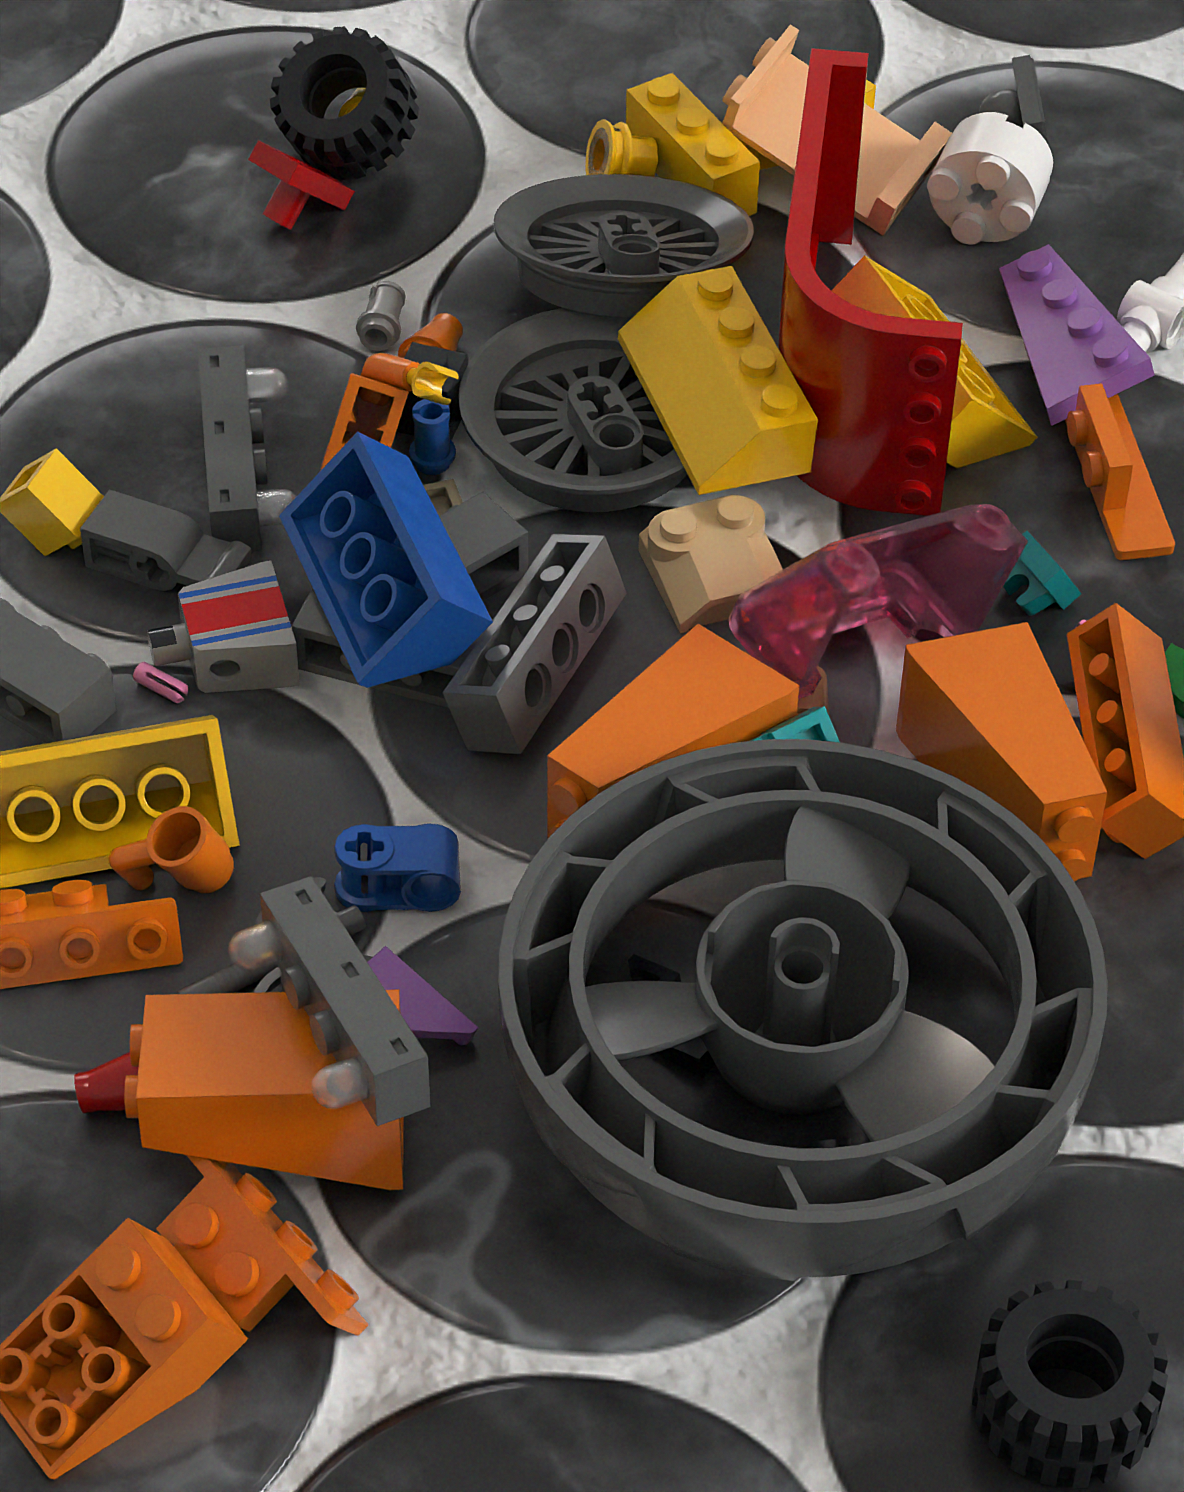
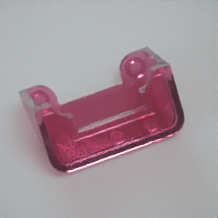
[728,504,1028,699]

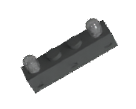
[197,345,297,552]
[228,876,430,1126]

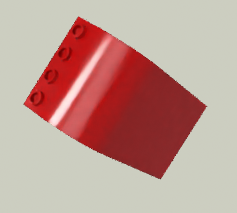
[778,48,963,517]

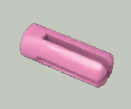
[133,662,188,703]

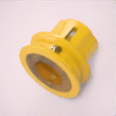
[585,119,658,177]

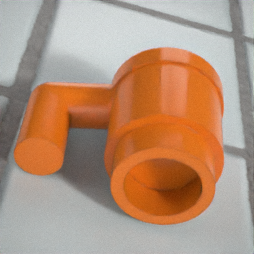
[109,806,234,893]

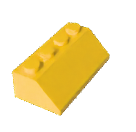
[832,255,1038,468]
[618,266,818,495]
[0,715,240,889]

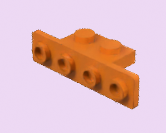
[1065,383,1175,560]
[0,880,183,989]
[156,1155,369,1336]

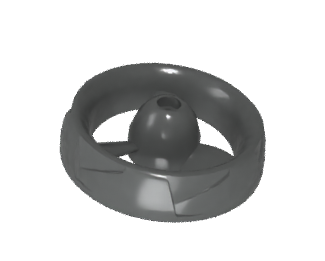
[498,739,1108,1281]

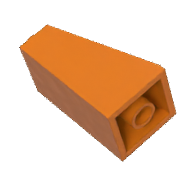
[896,622,1107,882]
[547,624,799,839]
[125,989,404,1190]

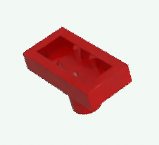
[248,140,355,230]

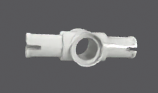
[1117,253,1184,353]

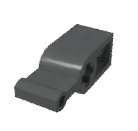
[80,489,252,591]

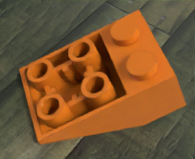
[0,1218,248,1480]

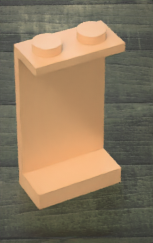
[722,24,952,236]

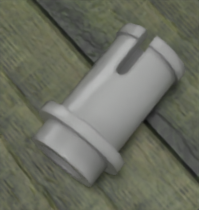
[356,281,406,351]

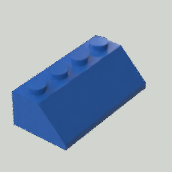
[279,431,493,688]

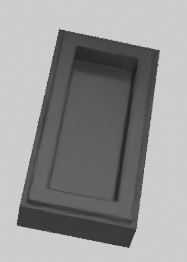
[979,55,1049,146]

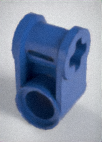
[334,823,461,912]

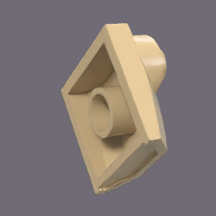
[639,495,788,633]

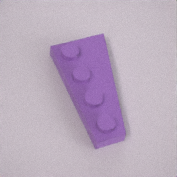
[999,244,1155,426]

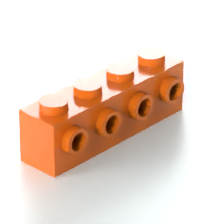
[1067,603,1184,859]

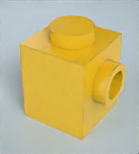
[0,448,104,556]

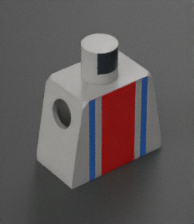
[147,560,300,693]

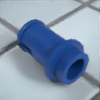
[409,399,456,475]

